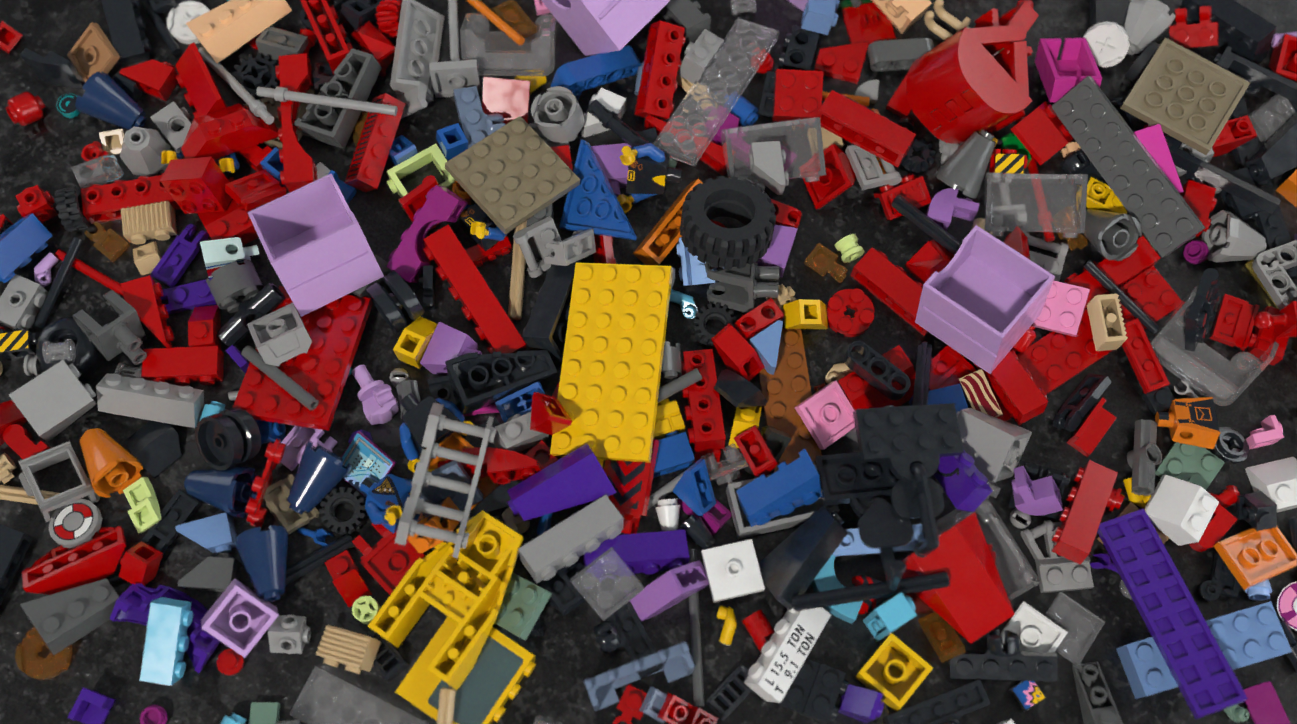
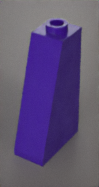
[507,443,616,521]

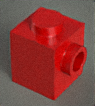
[119,541,163,586]

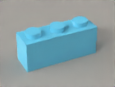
[863,592,917,642]
[140,597,193,686]

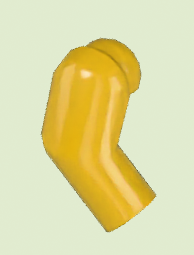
[1123,478,1152,509]
[717,605,737,645]

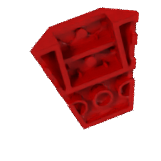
[902,512,1015,643]

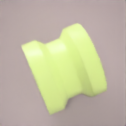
[835,234,865,263]
[352,596,381,625]

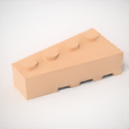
[186,0,292,63]
[872,0,932,34]

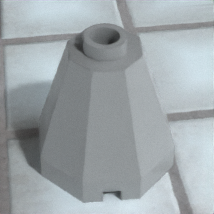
[1122,0,1175,55]
[120,127,173,177]
[1202,210,1267,262]

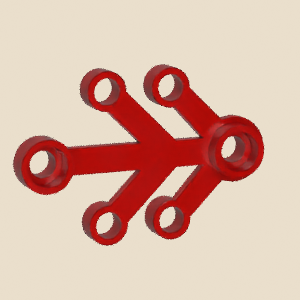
[245,439,286,528]

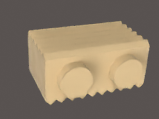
[121,201,178,245]
[1087,294,1128,351]
[316,625,381,675]

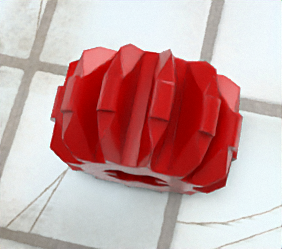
[375,0,402,38]

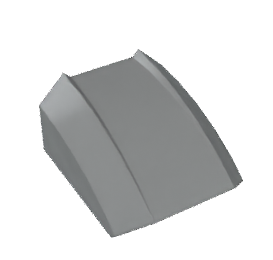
[247,303,312,367]

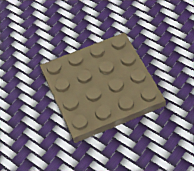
[1120,38,1250,155]
[445,116,580,234]

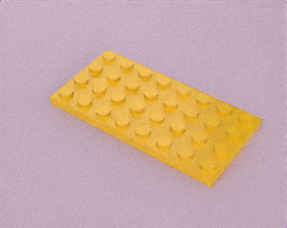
[550,263,673,463]

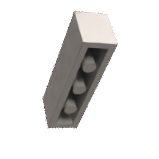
[96,373,204,428]
[518,495,624,583]

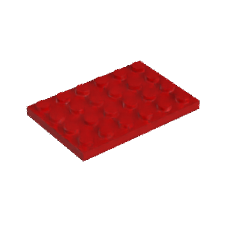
[233,286,373,431]

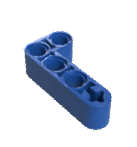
[550,45,642,101]

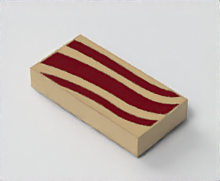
[959,369,1003,418]

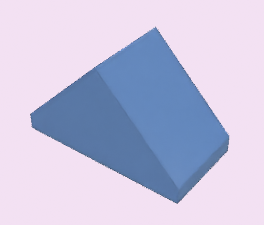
[749,320,783,375]

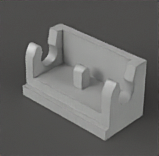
[544,229,596,266]

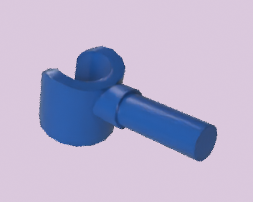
[298,527,334,546]

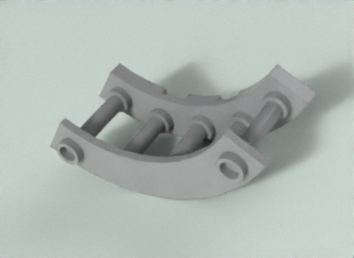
[395,403,497,558]

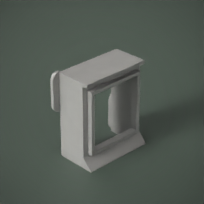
[19,441,100,522]

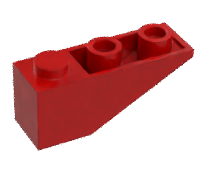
[121,275,174,348]

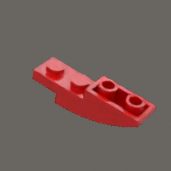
[438,447,542,484]

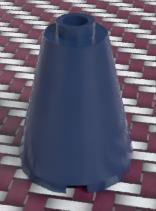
[75,71,147,130]
[287,441,353,514]
[184,467,258,518]
[235,525,288,602]

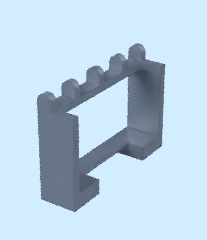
[584,641,695,712]

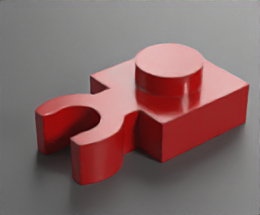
[613,684,647,724]

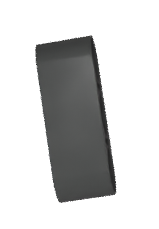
[868,38,934,71]

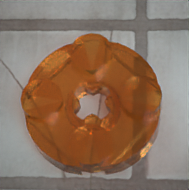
[15,628,72,680]

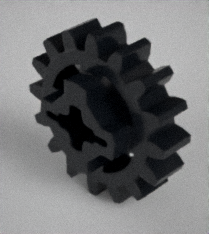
[231,53,280,100]

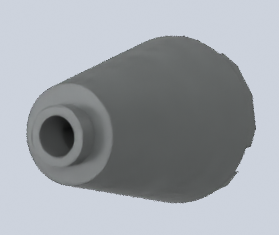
[935,129,996,199]
[1077,209,1142,261]

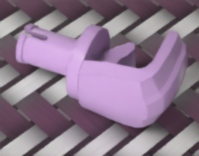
[351,364,399,425]

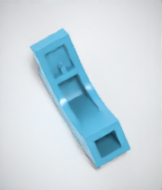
[811,555,863,624]

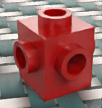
[16,185,58,223]

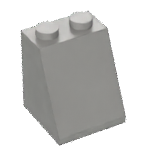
[9,360,97,442]
[957,408,1032,482]

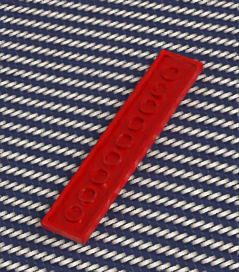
[963,266,1183,421]

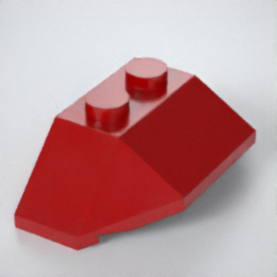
[181,103,279,160]
[22,526,126,595]

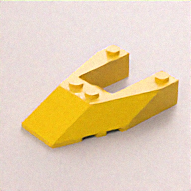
[368,510,523,690]

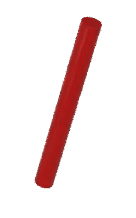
[55,249,124,297]

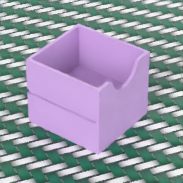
[541,0,670,56]
[248,173,384,317]
[915,225,1055,374]

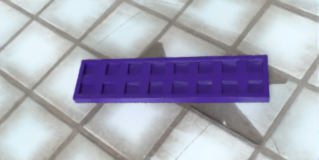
[1097,508,1248,719]

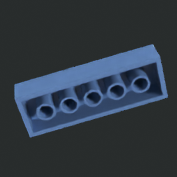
[1116,601,1292,699]

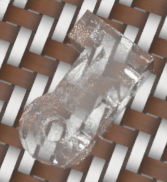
[71,155,123,189]

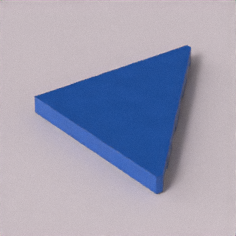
[559,140,637,241]

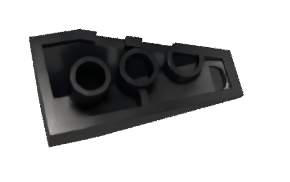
[445,350,557,415]

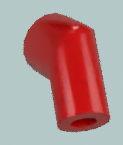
[1208,485,1240,508]

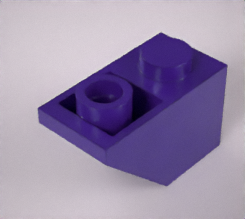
[838,684,884,723]

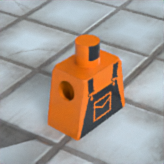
[1155,397,1220,449]
[408,496,460,553]

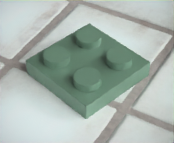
[1155,442,1225,490]
[494,572,551,641]

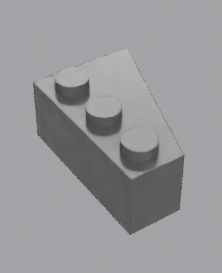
[20,579,119,655]

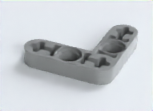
[1252,240,1297,311]

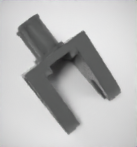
[705,262,780,313]
[72,290,147,365]

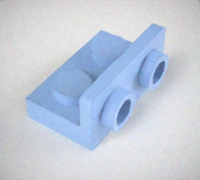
[677,237,718,286]

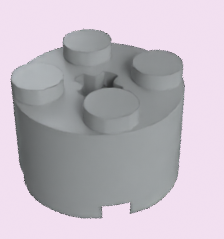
[531,86,584,142]

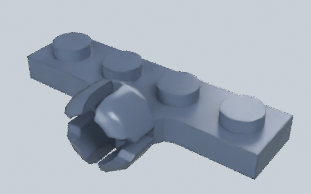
[453,86,506,148]

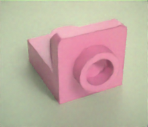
[1246,415,1284,450]

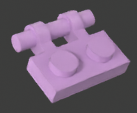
[280,426,338,471]

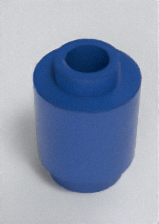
[724,93,759,127]

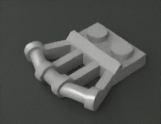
[1021,520,1094,593]

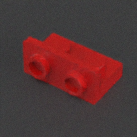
[873,173,931,220]

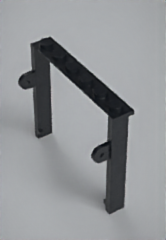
[1165,46,1297,214]

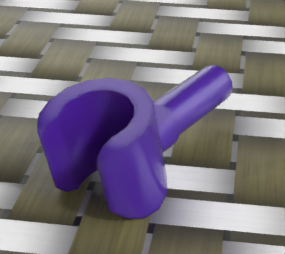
[1090,553,1119,574]

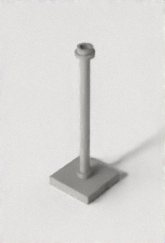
[429,0,482,98]

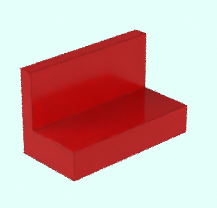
[1066,397,1117,457]

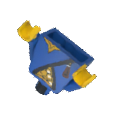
[360,469,435,534]

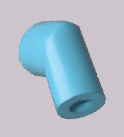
[670,290,698,319]

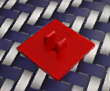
[841,2,896,46]

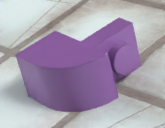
[925,188,980,231]
[1012,466,1063,516]

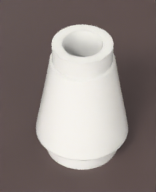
[655,499,680,531]

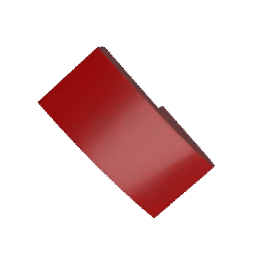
[657,693,718,724]

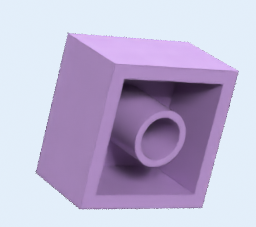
[201,578,279,658]

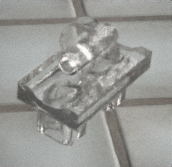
[701,444,748,486]

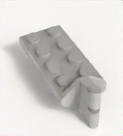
[390,0,444,119]

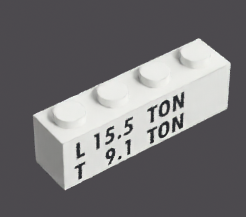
[744,607,831,703]

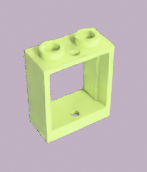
[387,144,456,211]

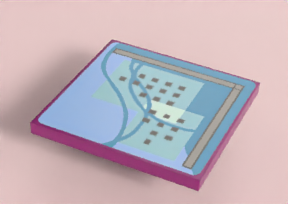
[341,431,396,498]

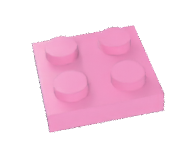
[1033,280,1090,337]
[795,381,855,450]

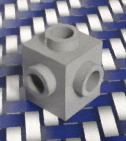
[268,615,311,654]

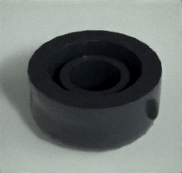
[36,317,104,381]

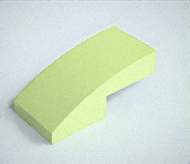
[123,477,161,533]

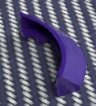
[109,583,220,673]

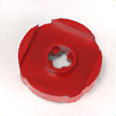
[827,288,875,337]

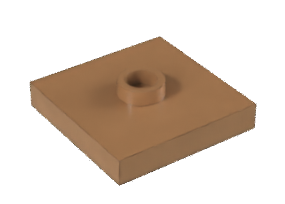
[68,22,120,82]

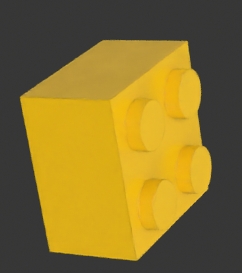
[855,633,933,712]

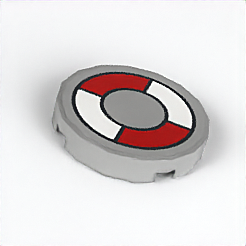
[48,499,102,549]

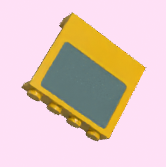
[395,617,536,724]

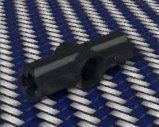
[217,283,285,347]

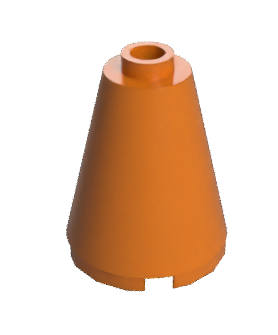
[80,428,143,498]

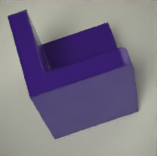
[68,688,115,724]

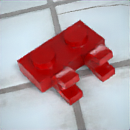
[1169,6,1219,48]

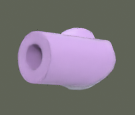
[34,252,59,287]

